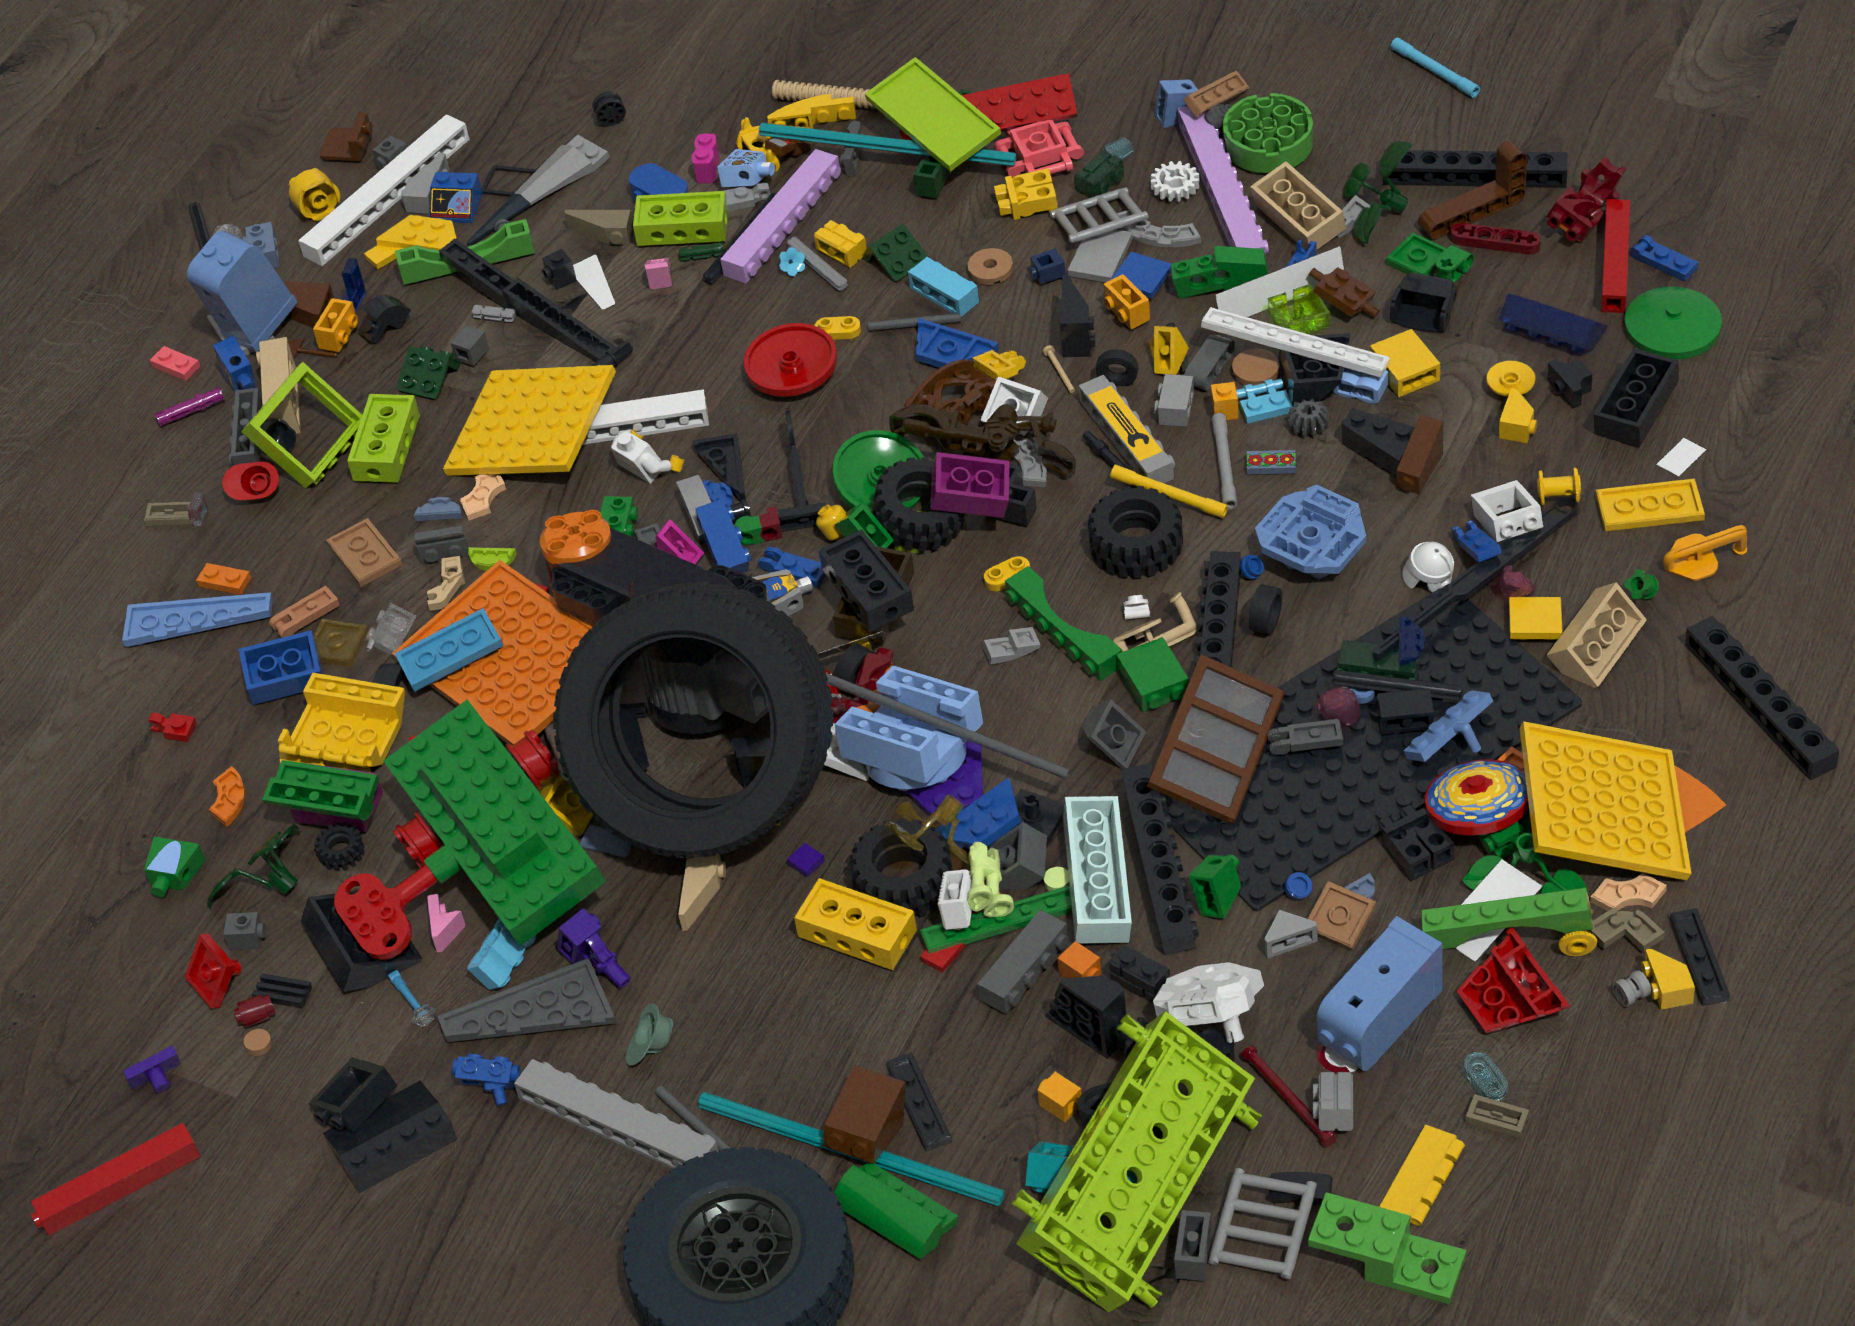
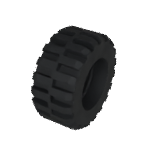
[872,457,965,552]
[1088,486,1183,579]
[850,818,953,917]

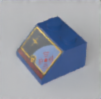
[429,172,483,223]

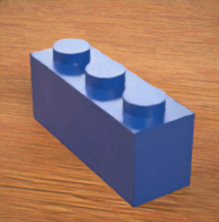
[695,499,751,573]

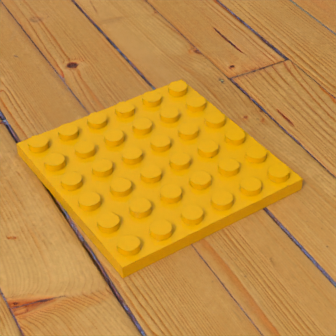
[443,365,616,476]
[1520,721,1691,880]

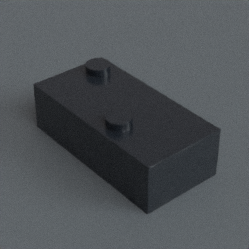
[1593,348,1679,447]

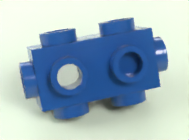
[452,1054,520,1107]

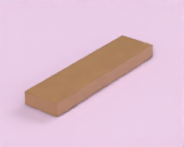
[1183,71,1249,117]

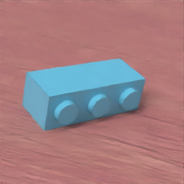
[908,257,979,317]

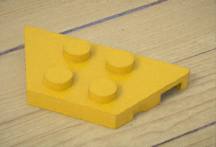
[376,215,456,250]

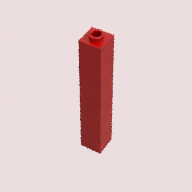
[1601,199,1630,313]
[31,1123,200,1236]

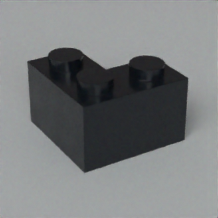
[989,464,1037,526]

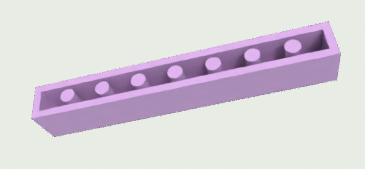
[720,149,841,283]

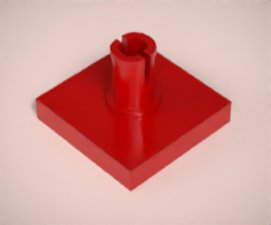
[184,933,241,1009]

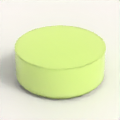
[1044,867,1070,891]

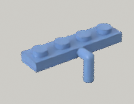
[1404,690,1493,762]

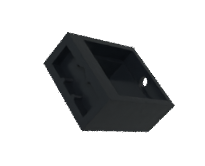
[308,1057,397,1132]

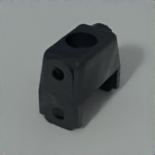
[1390,272,1458,333]

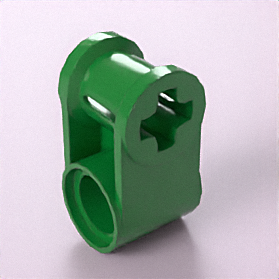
[1435,245,1474,284]

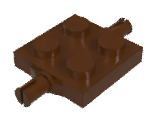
[1309,267,1380,318]

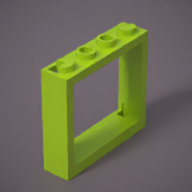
[241,362,362,488]

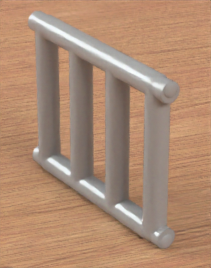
[1050,187,1149,243]
[1208,1168,1317,1279]

